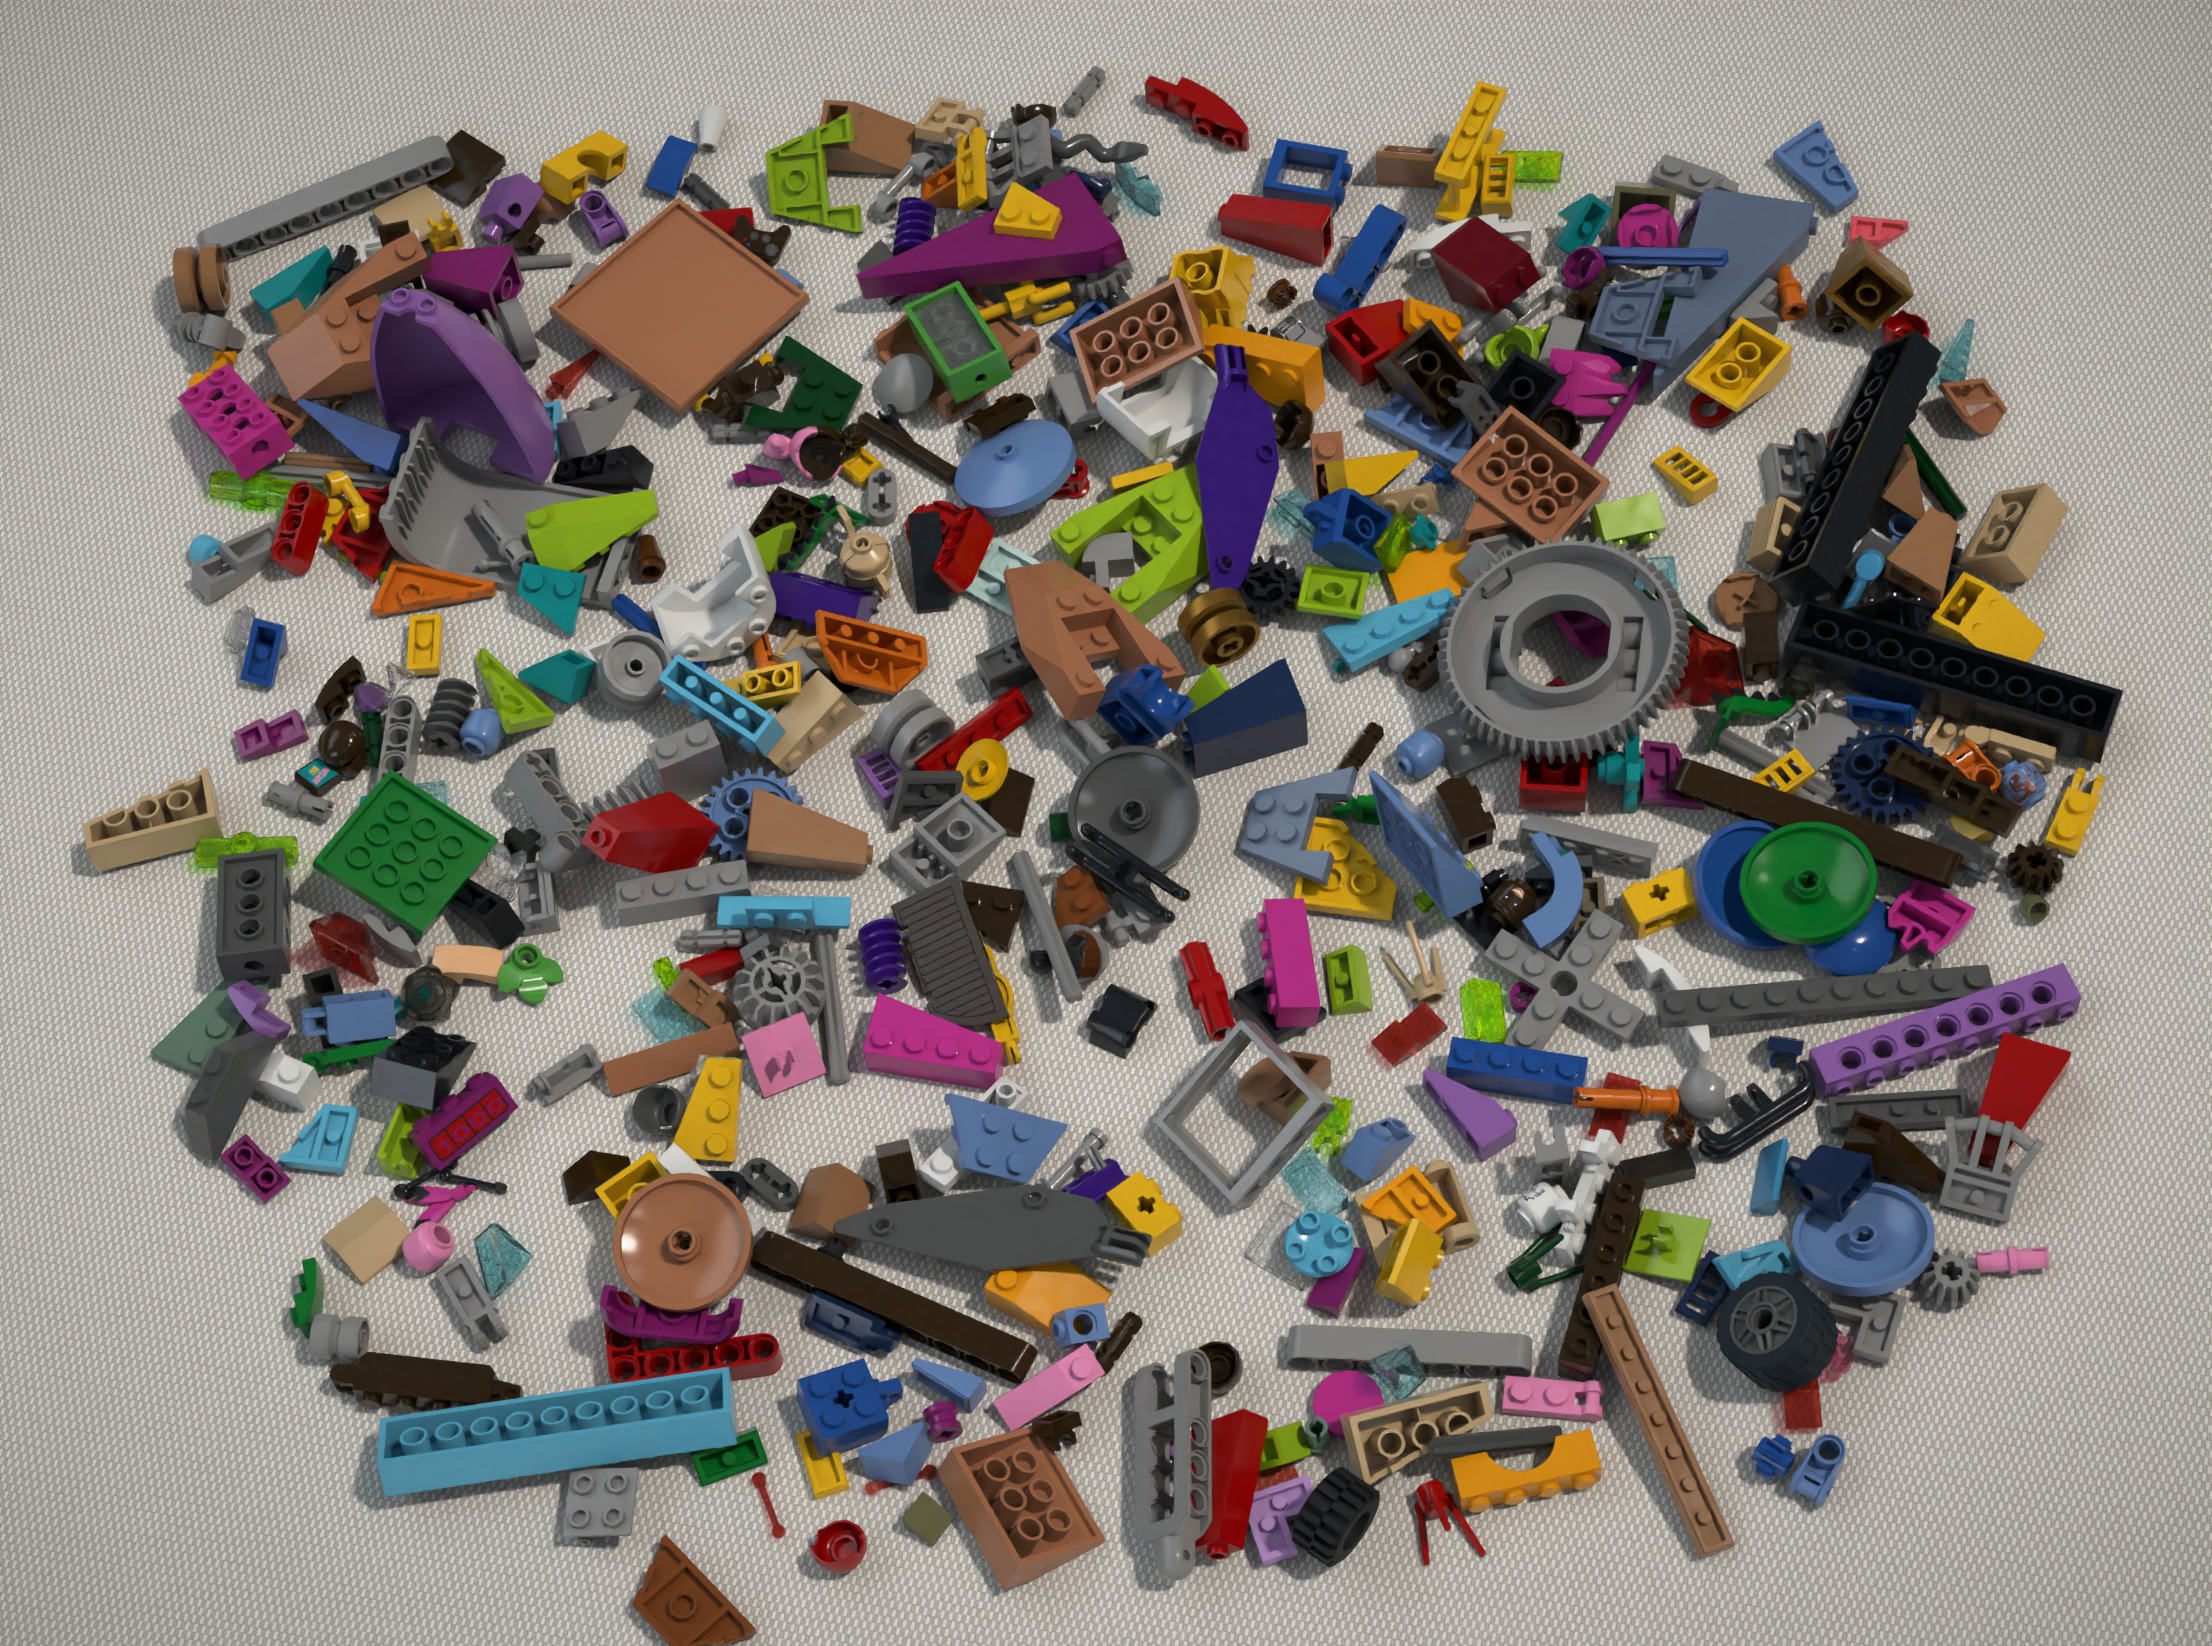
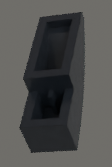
[908,511,949,614]

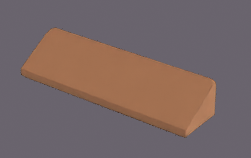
[602,1022,742,1096]

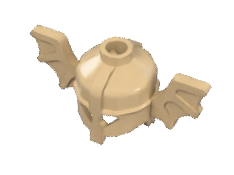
[836,504,893,600]

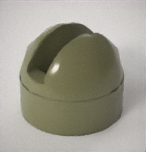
[2019,894,2050,924]

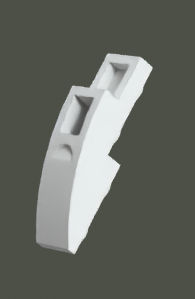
[1409,214,1531,269]
[918,1075,1030,1194]

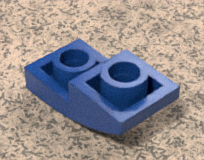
[646,135,698,198]

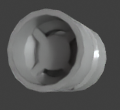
[309,1313,370,1362]

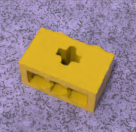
[1621,867,1699,940]
[1106,1170,1183,1258]

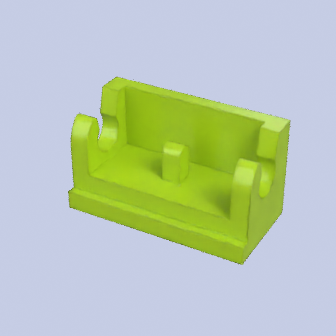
[376,1102,433,1180]

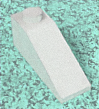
[254,1052,322,1112]

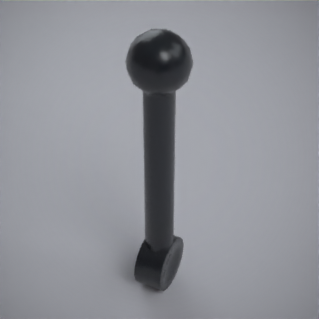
[393,1158,459,1198]
[439,1170,508,1194]

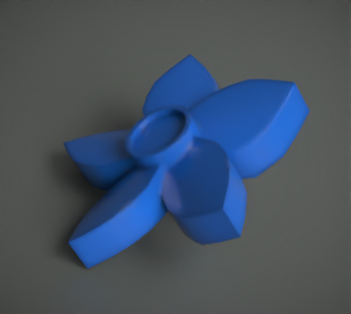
[1420,462,1456,495]

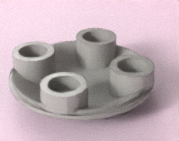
[877,353,937,415]

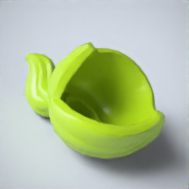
[1484,324,1550,373]

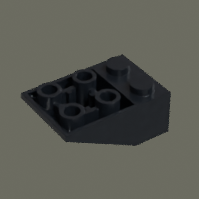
[370,1026,477,1110]

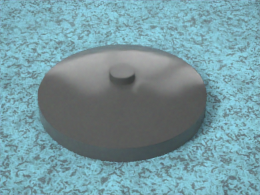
[1068,746,1201,873]

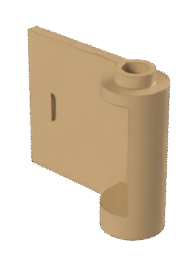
[1353,1160,1480,1270]

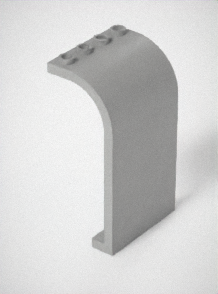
[379,416,645,610]

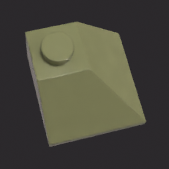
[1609,181,1677,247]

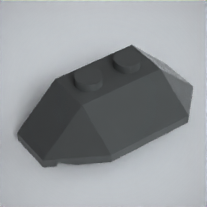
[178,1031,278,1162]

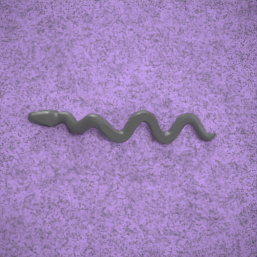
[921,133,1149,170]

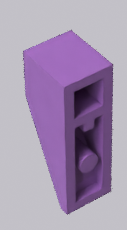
[1422,1068,1518,1162]

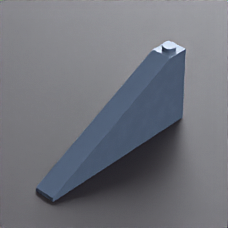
[1653,187,1819,396]

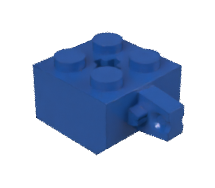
[1303,488,1394,575]
[796,1358,903,1459]

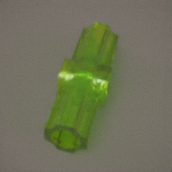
[208,470,297,511]
[195,831,299,868]

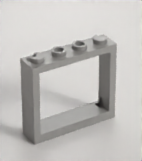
[1154,1019,1336,1208]

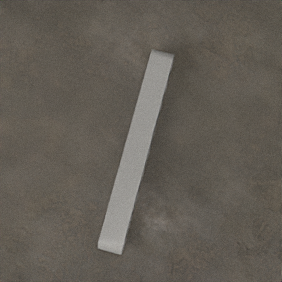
[196,136,454,264]

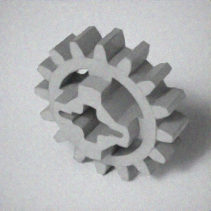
[1066,253,1134,300]

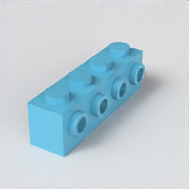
[658,654,785,757]

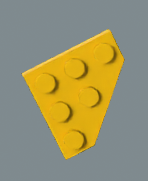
[1293,817,1397,921]

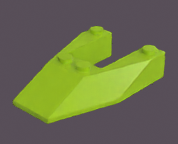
[1049,462,1209,625]

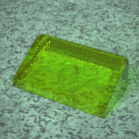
[1459,978,1507,1045]

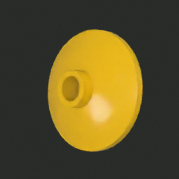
[956,739,1009,802]

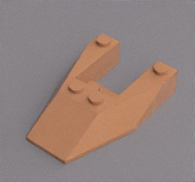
[266,231,432,404]
[1003,560,1186,721]

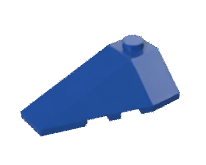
[297,398,410,477]

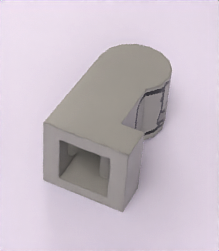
[1270,314,1329,362]

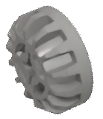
[733,945,826,1030]

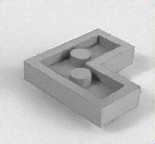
[1829,1292,1907,1365]

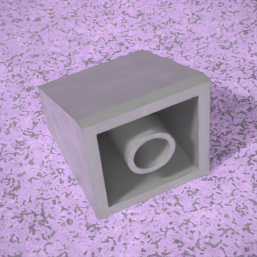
[646,719,730,802]

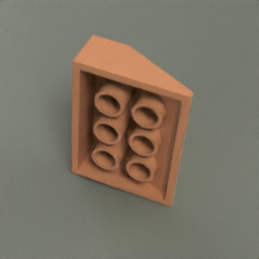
[1069,276,1205,407]
[1450,405,1610,545]
[937,1426,1105,1590]

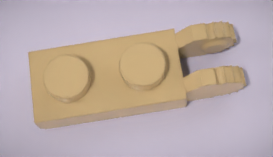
[1963,724,2057,773]

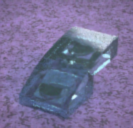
[631,985,697,1044]

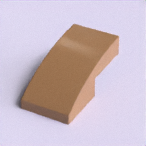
[665,968,739,1029]

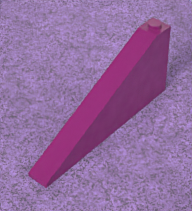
[856,172,1127,300]

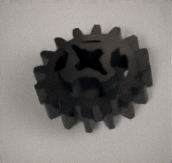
[1237,556,1300,622]

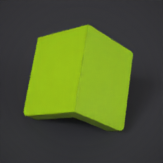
[1259,1421,1311,1471]

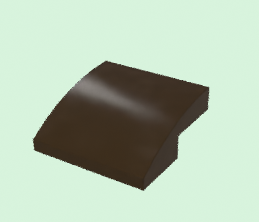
[427,129,506,207]

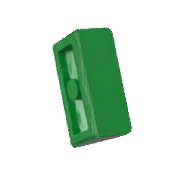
[690,1426,769,1487]

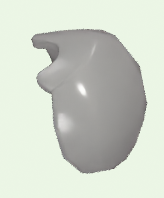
[1678,1067,1730,1119]

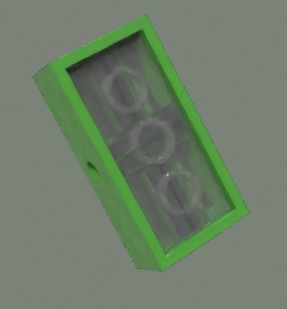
[903,280,1013,403]

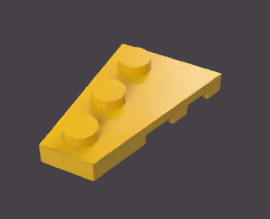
[672,1057,743,1162]

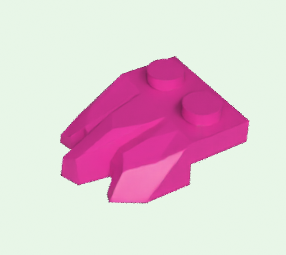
[1547,348,1629,418]
[1888,879,1976,955]

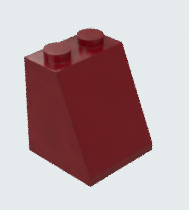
[1429,216,1541,314]

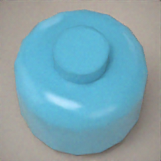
[189,534,222,564]

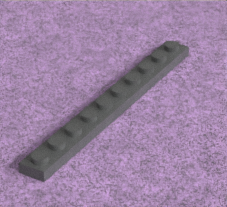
[1653,964,1994,1029]

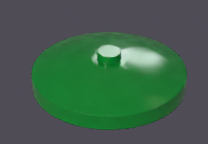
[1740,822,1878,945]

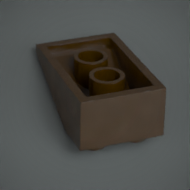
[1374,319,1486,432]

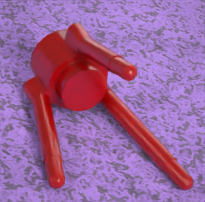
[1413,1480,1486,1566]

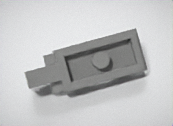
[1652,154,1739,199]

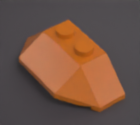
[815,610,928,695]

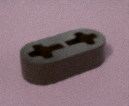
[1403,638,1441,692]

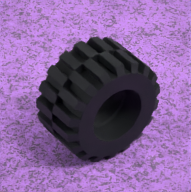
[1292,1467,1380,1567]

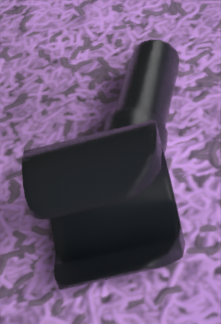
[878,404,913,440]

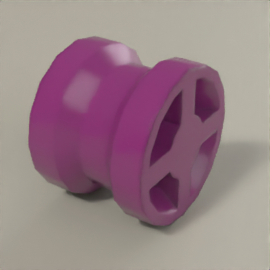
[922,1401,963,1443]

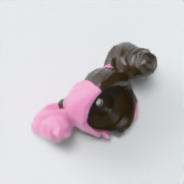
[762,423,869,482]

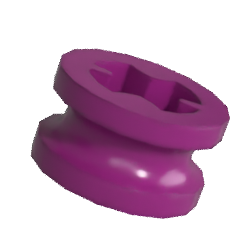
[1510,981,1538,1014]

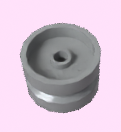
[595,630,672,712]
[871,689,955,771]

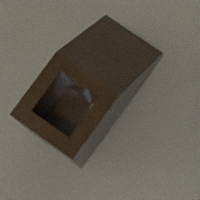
[875,1138,922,1204]

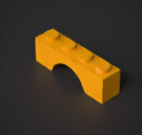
[1451,1429,1602,1513]

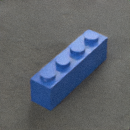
[1446,1037,1588,1105]

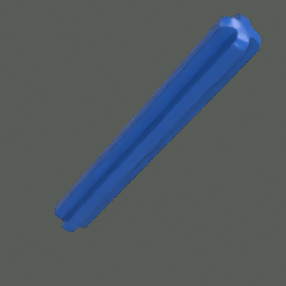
[1592,246,1729,267]

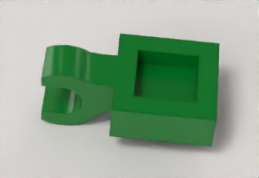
[1333,794,1380,825]

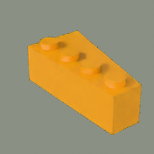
[1197,323,1326,413]

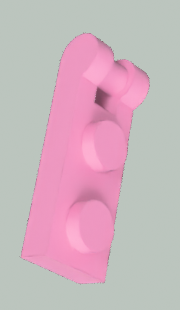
[1502,1375,1605,1422]

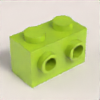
[1589,491,1666,549]

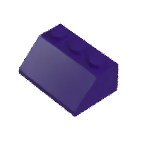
[770,571,880,630]

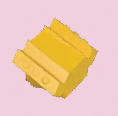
[1169,245,1256,332]

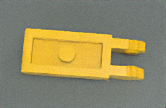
[956,126,988,213]
[2045,767,2106,857]

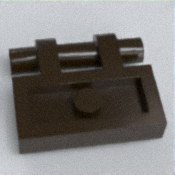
[962,393,1036,438]

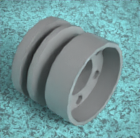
[469,297,540,364]

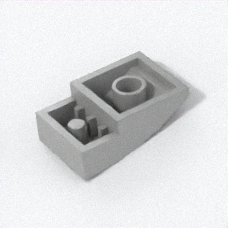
[889,791,1007,893]

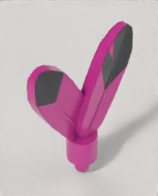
[404,1184,476,1229]

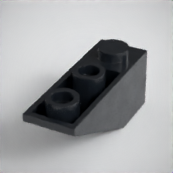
[553,445,654,494]

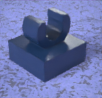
[1767,1035,1804,1071]

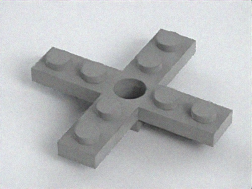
[1483,908,1646,1050]

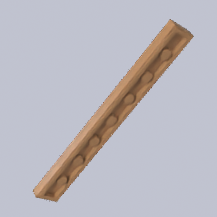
[1582,1283,1735,1559]

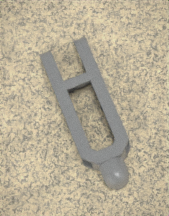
[1135,1348,1212,1580]

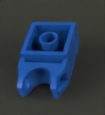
[1096,664,1195,746]

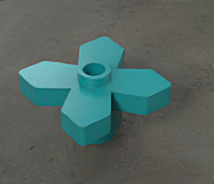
[1597,726,1645,812]

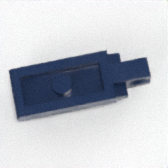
[804,1290,902,1353]

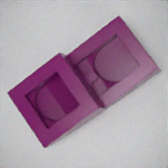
[234,709,309,760]

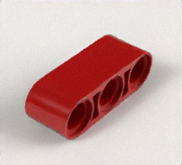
[271,481,329,576]
[933,506,994,593]

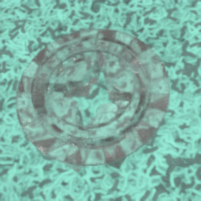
[223,605,255,655]

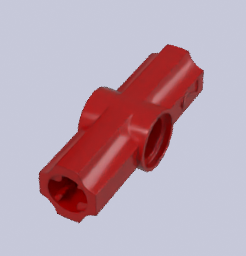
[1179,940,1236,1042]

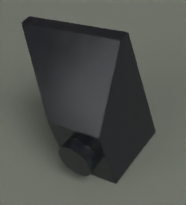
[1485,348,1567,423]

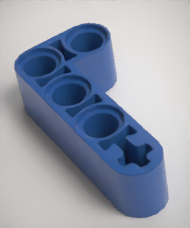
[1313,204,1408,316]

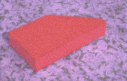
[1848,216,1909,250]

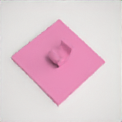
[740,1011,827,1098]

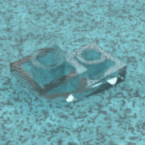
[1114,162,1163,217]

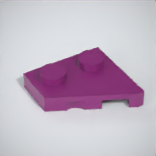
[1640,740,1705,810]

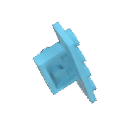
[717,896,852,929]

